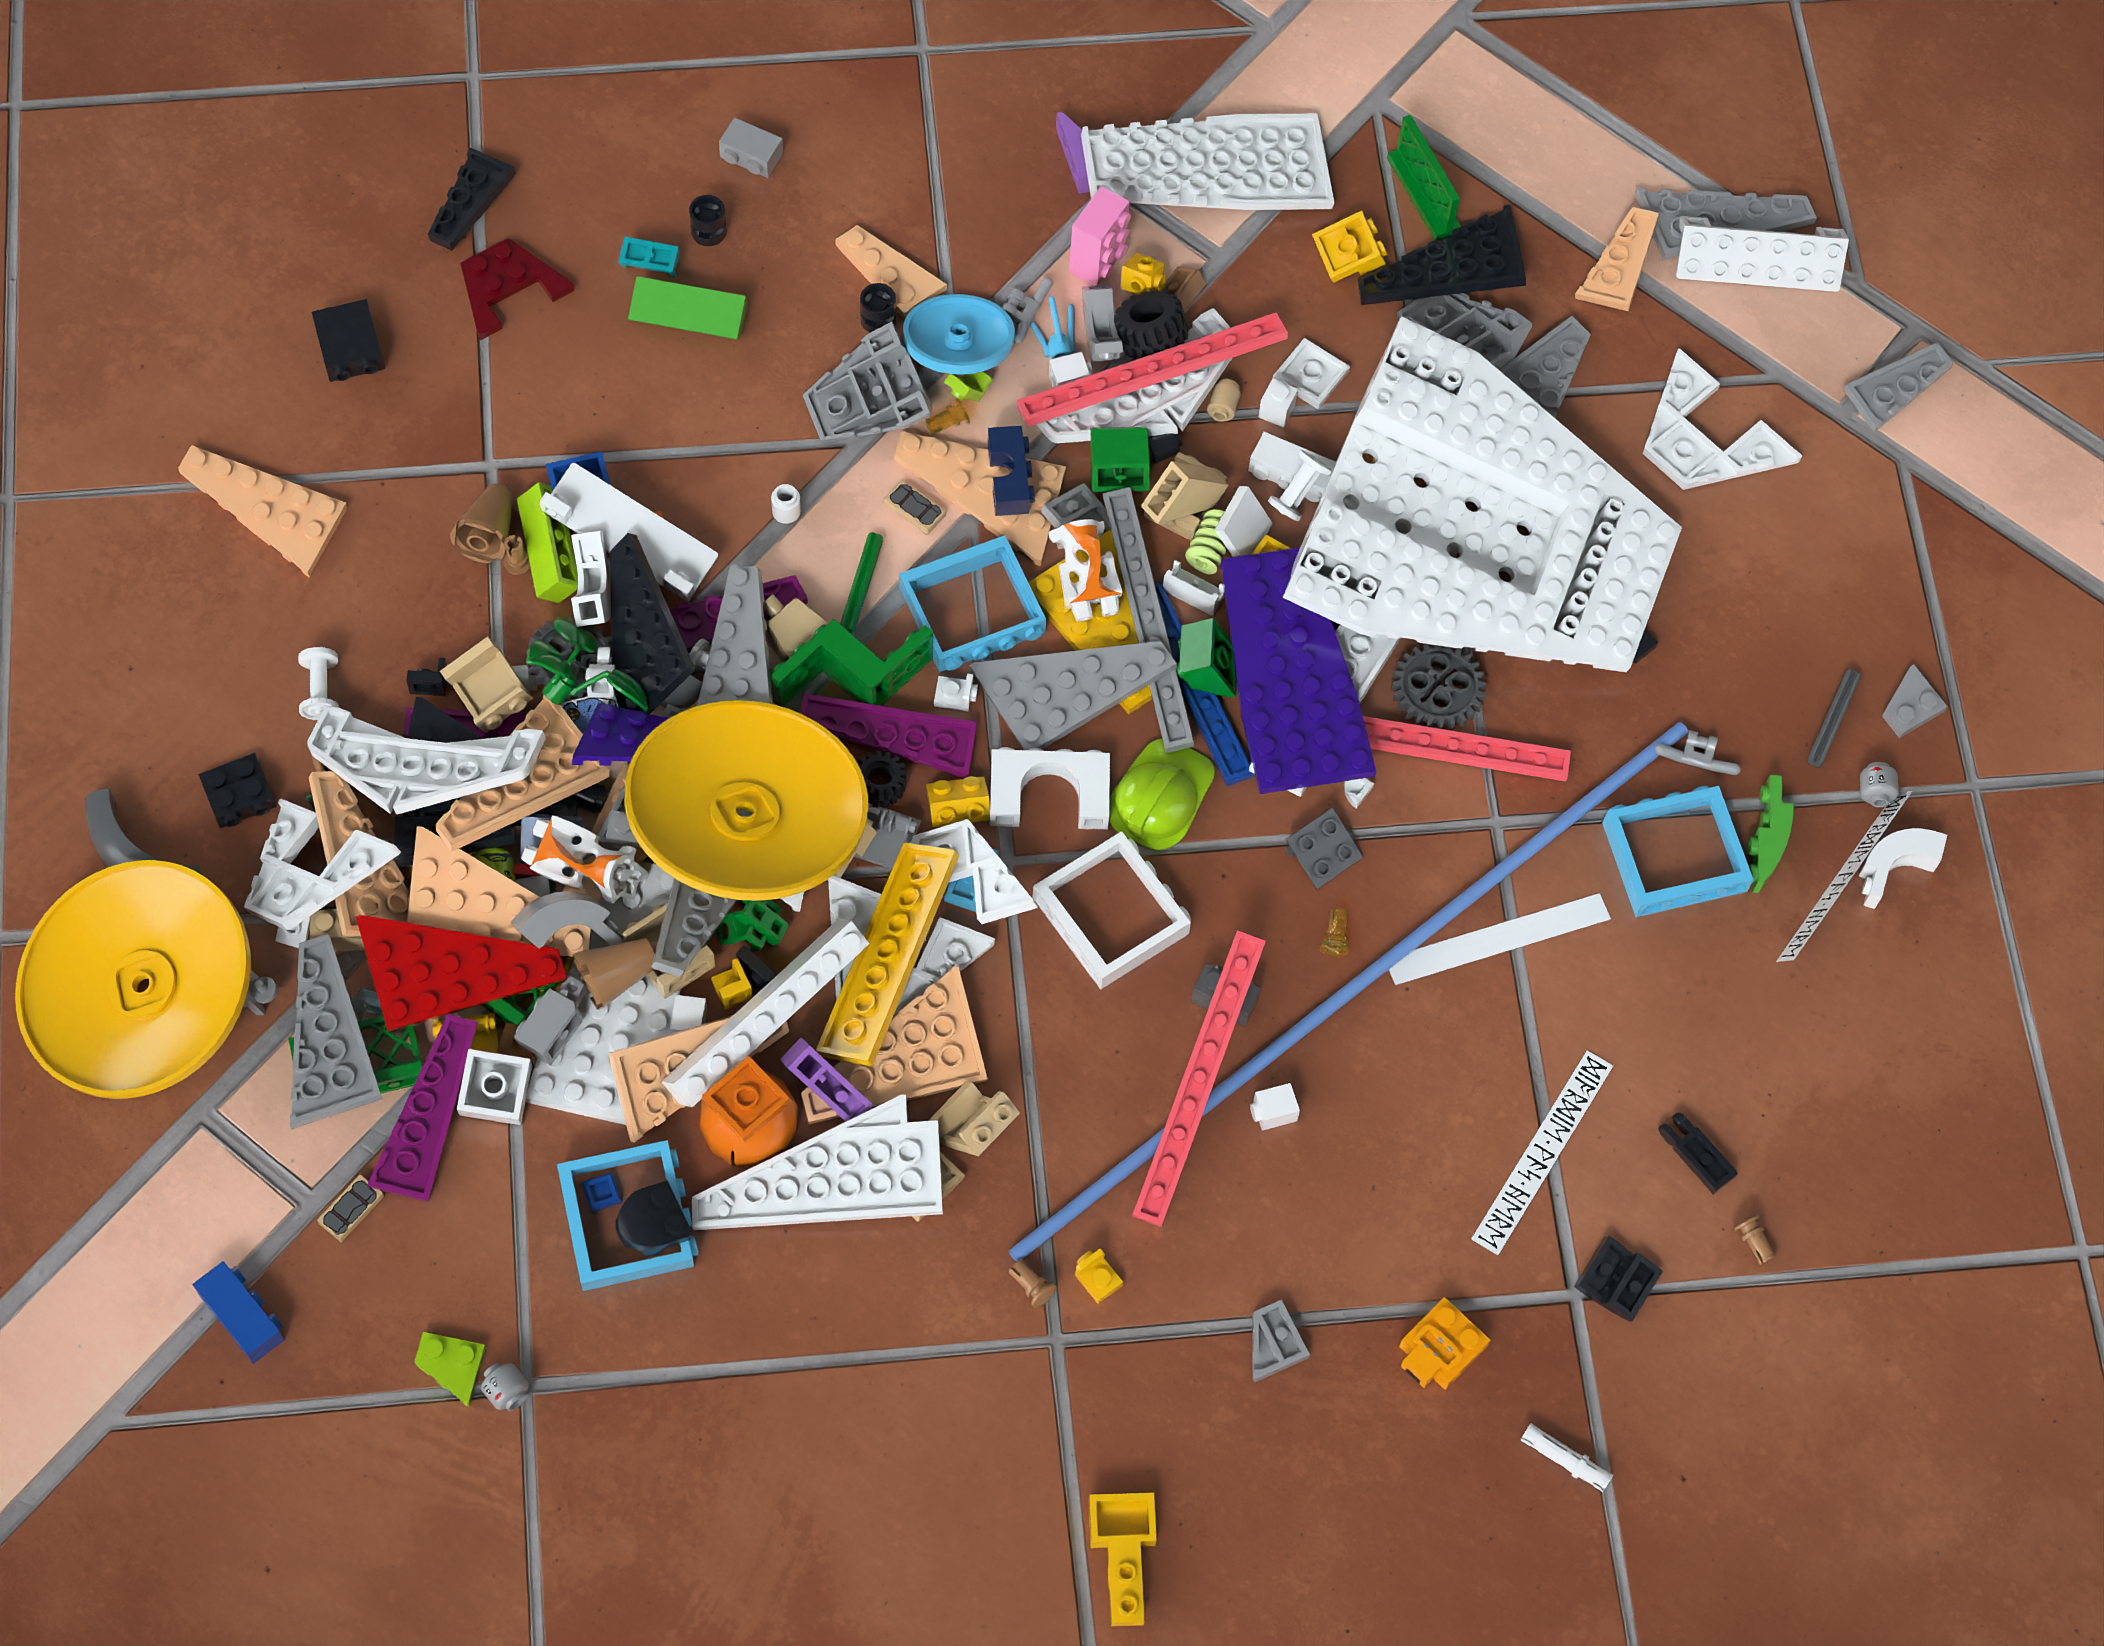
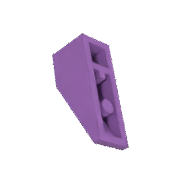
[1056,112,1090,194]
[780,1038,873,1122]

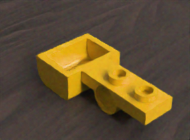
[1089,1493,1157,1626]

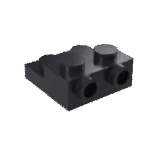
[198,753,277,828]

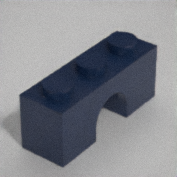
[987,426,1035,516]

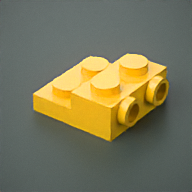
[1312,211,1388,283]

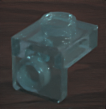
[351,987,383,1022]

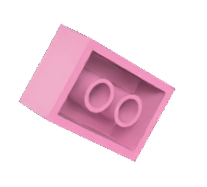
[1069,186,1131,286]

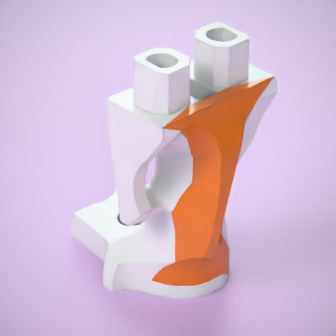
[1048,519,1123,622]
[521,816,647,904]

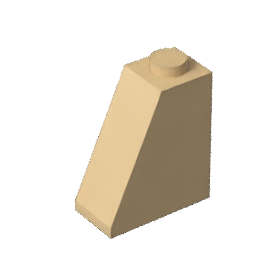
[1141,461,1229,524]

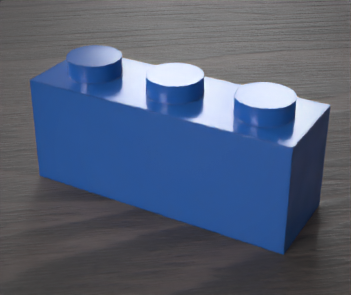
[192,1261,284,1364]

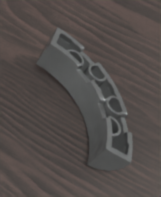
[85,789,203,876]

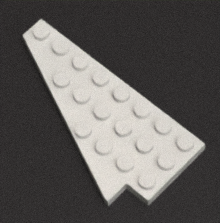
[692,1095,943,1230]

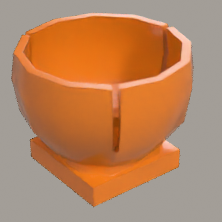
[699,1056,798,1167]

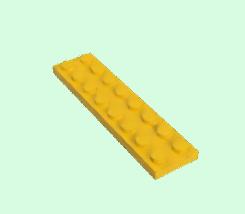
[816,842,959,1066]

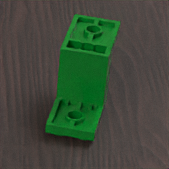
[771,619,933,707]

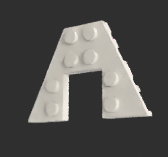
[1642,348,1802,490]
[244,799,401,931]
[910,819,1038,941]
[828,876,995,1017]

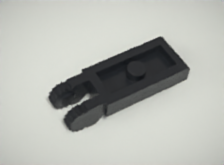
[1658,1112,1738,1195]

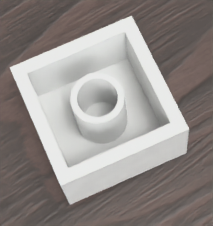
[457,1049,532,1125]

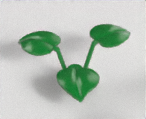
[526,617,648,713]

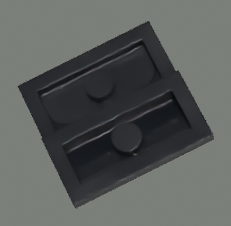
[1574,1235,1663,1322]

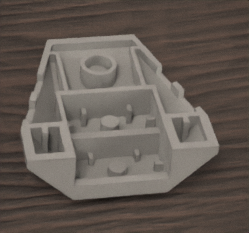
[1397,293,1532,370]
[802,322,932,443]

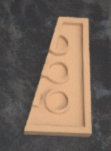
[1575,207,1659,311]
[836,225,947,319]

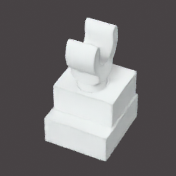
[585,647,616,698]

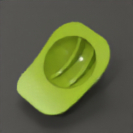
[1109,739,1215,850]

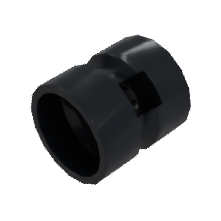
[689,195,727,246]
[860,283,896,333]

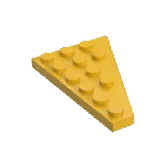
[1028,529,1152,714]

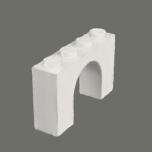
[990,747,1110,830]

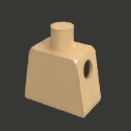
[763,594,828,663]

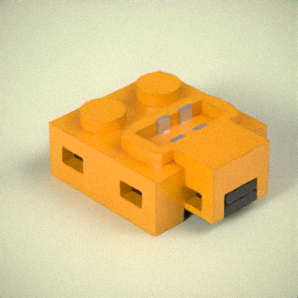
[1399,1297,1491,1390]

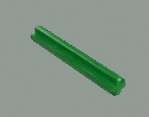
[840,532,883,635]

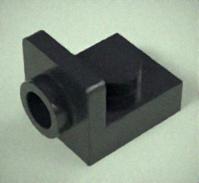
[406,657,451,696]

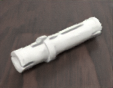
[1520,1423,1613,1493]

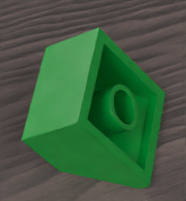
[1177,618,1237,698]

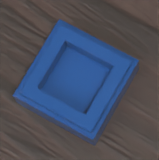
[582,1173,621,1213]

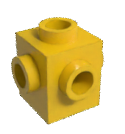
[1121,253,1166,295]

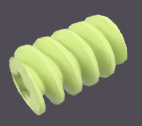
[1185,509,1226,575]

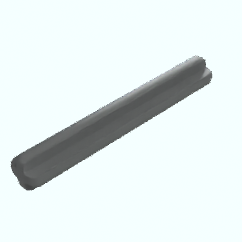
[1807,669,1861,768]

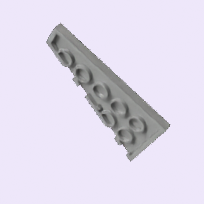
[1635,188,1817,260]
[697,565,774,706]
[651,878,738,977]
[290,934,382,1129]

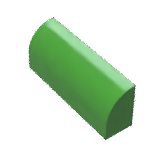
[628,276,749,340]

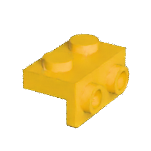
[926,776,990,827]

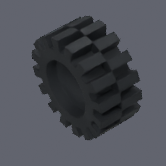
[857,751,907,808]

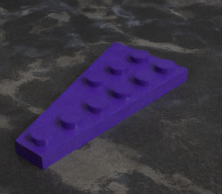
[572,702,669,766]

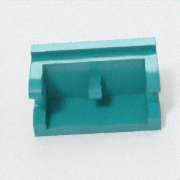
[618,236,682,277]

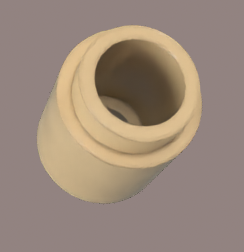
[1207,379,1241,422]

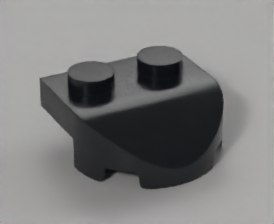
[615,1180,693,1256]

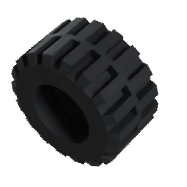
[1114,290,1189,359]

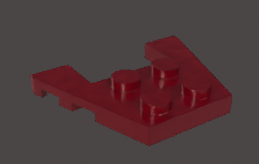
[460,238,574,340]

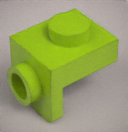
[944,371,993,402]

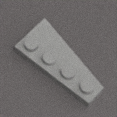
[1844,342,1953,433]

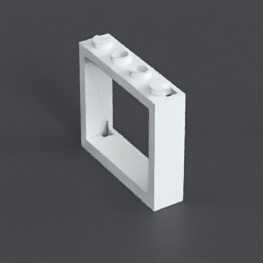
[1032,831,1191,989]

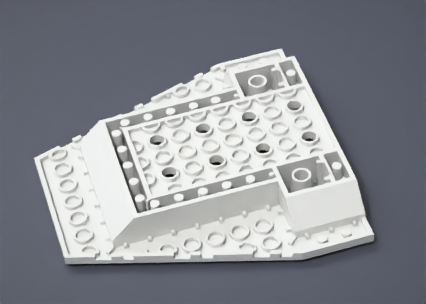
[1282,316,1682,672]

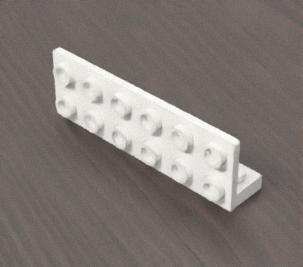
[1676,216,1849,292]
[540,463,718,602]

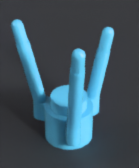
[1031,296,1075,359]

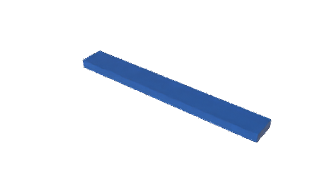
[1154,581,1254,787]

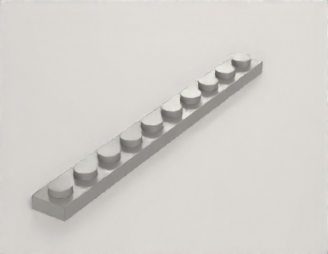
[1103,487,1194,753]

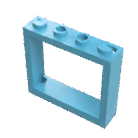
[899,535,1046,672]
[1602,786,1753,917]
[557,1140,698,1291]

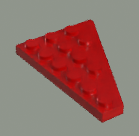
[356,915,567,1032]

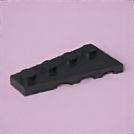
[428,148,516,251]
[394,815,515,868]

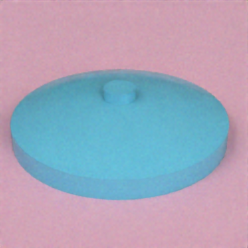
[903,294,1015,374]

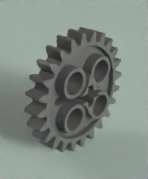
[525,616,612,702]
[1391,643,1486,731]

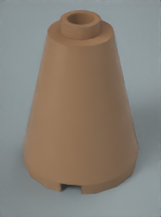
[450,484,513,563]
[572,938,657,1010]

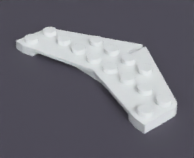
[1036,308,1232,443]
[307,706,546,815]

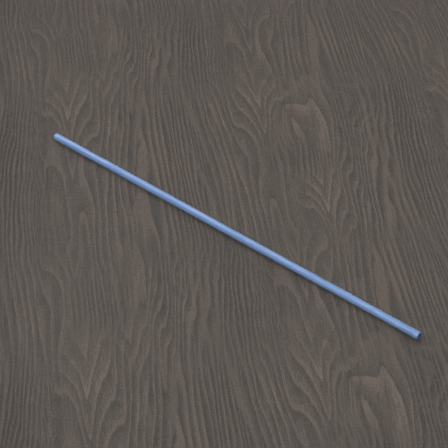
[1008,722,1688,1262]

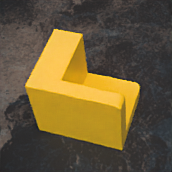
[711,958,753,1010]

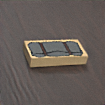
[884,480,946,535]
[317,1175,384,1243]

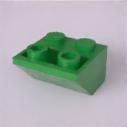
[1090,426,1149,492]

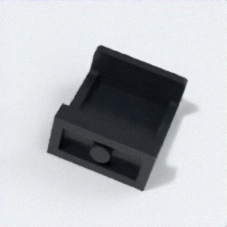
[311,299,385,382]

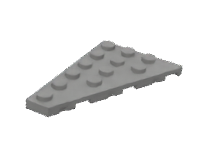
[1499,316,1591,418]
[969,641,1177,750]

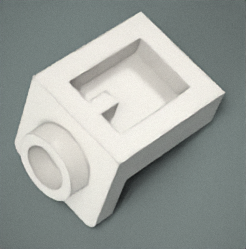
[934,673,978,712]

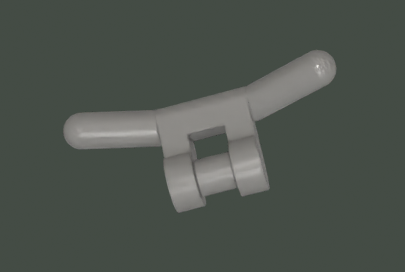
[1002,277,1053,344]
[1655,730,1741,775]

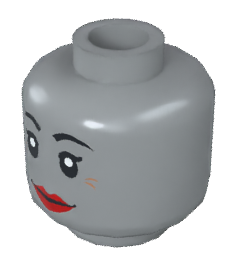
[1860,762,1899,807]
[481,1363,529,1412]

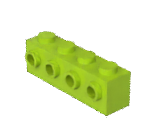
[517,482,578,603]

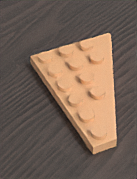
[894,431,1066,566]
[436,695,610,852]
[407,826,592,958]
[801,966,988,1125]

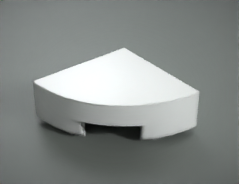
[1344,778,1374,809]

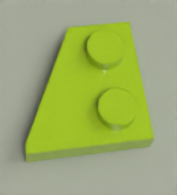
[414,1332,486,1406]

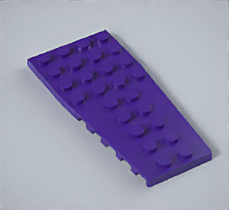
[1220,548,1376,794]

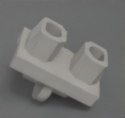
[243,970,278,1015]

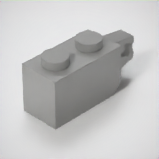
[514,976,587,1066]

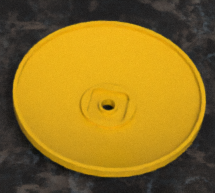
[624,700,868,901]
[15,860,251,1099]

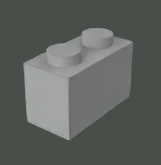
[719,117,783,178]

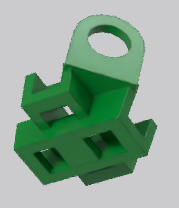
[716,900,789,953]

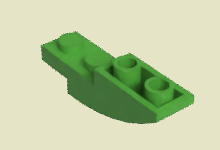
[1748,775,1794,893]

